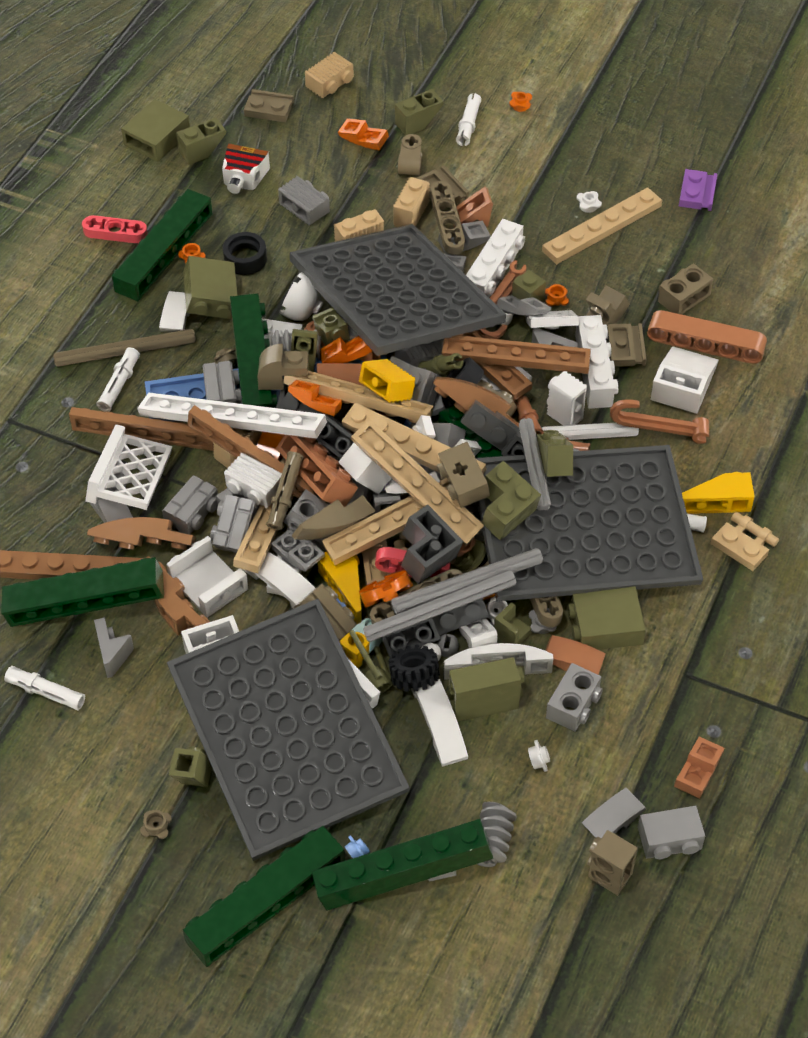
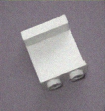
[166,536,248,618]

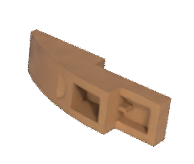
[433,377,519,427]
[87,517,196,550]
[147,556,210,636]

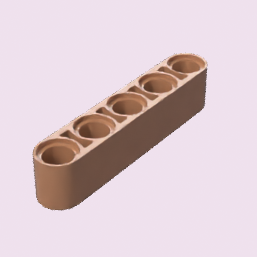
[647,310,767,364]

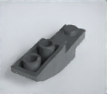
[277,392,354,458]
[461,400,525,456]
[382,598,489,658]

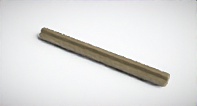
[53,329,196,367]

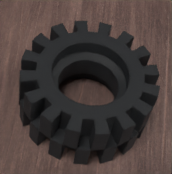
[389,645,440,692]

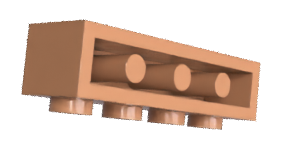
[276,435,358,507]

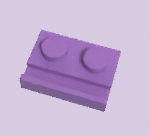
[679,169,717,211]

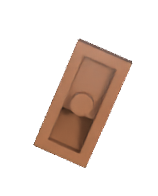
[453,187,493,228]

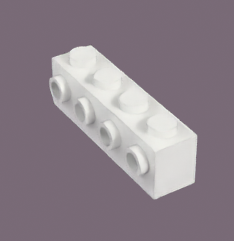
[466,219,525,297]
[575,315,618,409]

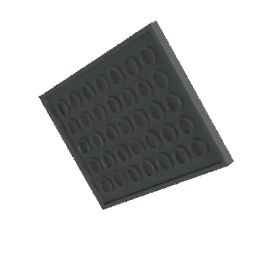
[290,224,506,356]
[476,445,703,601]
[167,599,410,861]

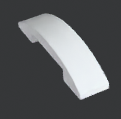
[242,552,315,609]
[444,643,553,679]
[411,679,468,767]

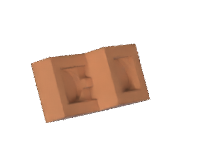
[545,635,606,675]
[674,737,725,799]

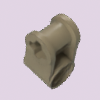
[398,134,422,176]

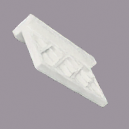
[86,425,172,510]

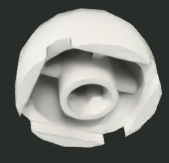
[280,272,323,321]

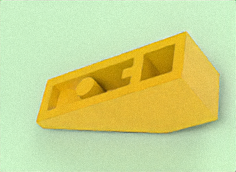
[682,472,755,514]
[317,552,362,624]

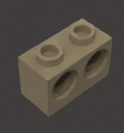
[658,263,713,315]
[587,830,638,896]

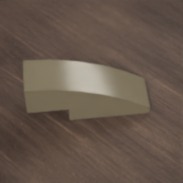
[292,495,375,540]

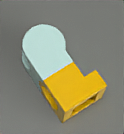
[339,618,383,669]

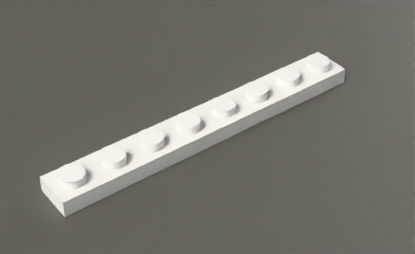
[137,393,327,439]

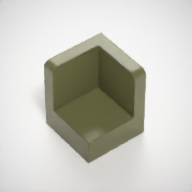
[494,602,532,644]

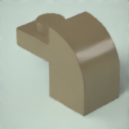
[586,285,630,325]
[258,344,309,390]

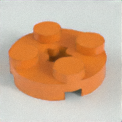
[359,570,413,607]

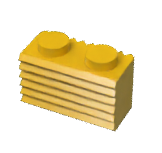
[359,359,415,403]

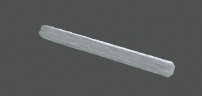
[391,548,543,614]
[363,570,516,642]

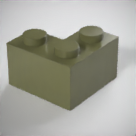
[482,461,541,541]

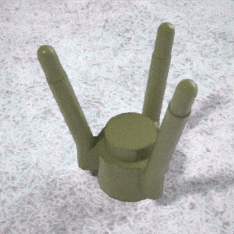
[349,630,392,694]

